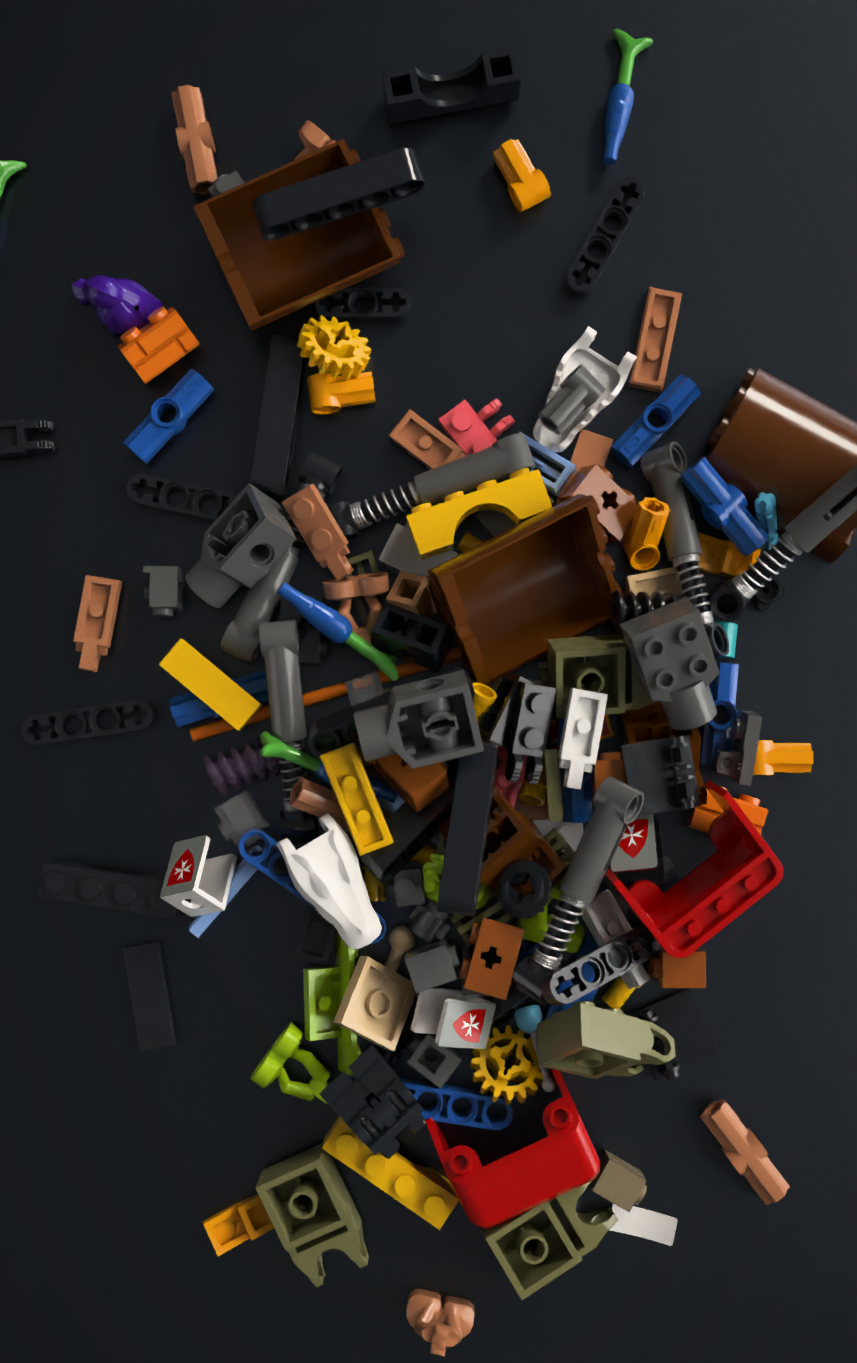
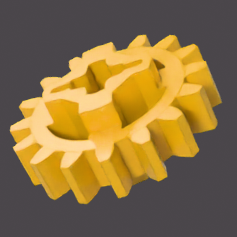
[297,315,371,380]
[470,1025,544,1105]

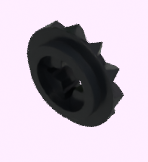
[497,860,553,918]

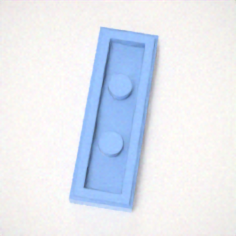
[189,845,263,938]

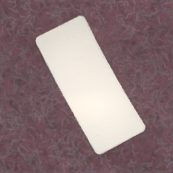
[610,1203,678,1246]

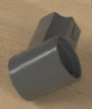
[537,364,605,435]

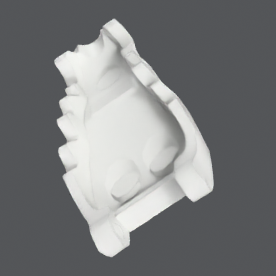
[533,326,637,453]
[276,813,382,949]

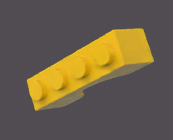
[406,468,552,560]
[322,1116,459,1230]

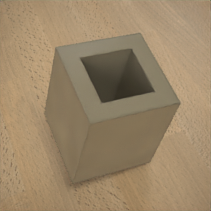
[590,1150,647,1212]

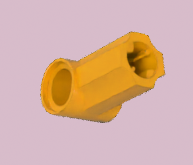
[493,139,551,212]
[307,371,376,415]
[621,497,670,571]
[753,740,814,775]

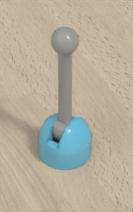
[514,1005,556,1092]

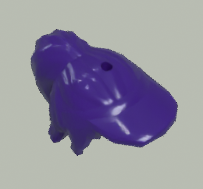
[71,275,163,334]

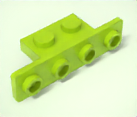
[303,931,361,1076]

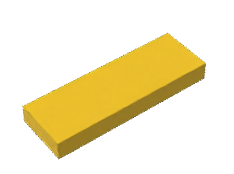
[159,638,262,731]
[320,742,394,856]

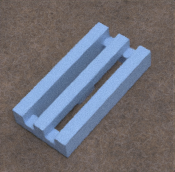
[520,432,577,497]

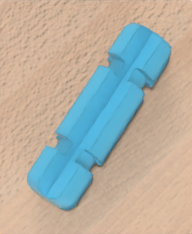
[754,492,778,550]

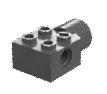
[185,483,296,608]
[619,597,719,730]
[354,670,484,769]

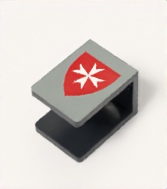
[611,813,665,885]

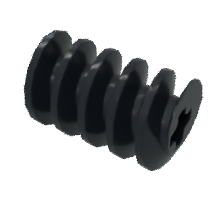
[610,590,687,634]

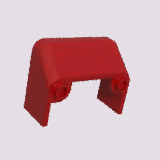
[605,780,784,958]
[425,1069,600,1229]

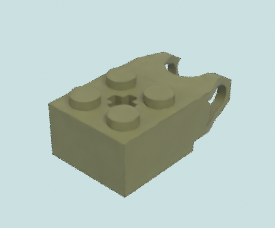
[547,633,656,719]
[537,1001,676,1079]
[255,1143,369,1287]
[481,1181,618,1300]

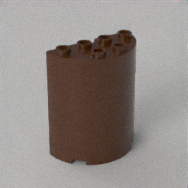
[193,139,405,331]
[696,367,857,563]
[426,494,623,685]

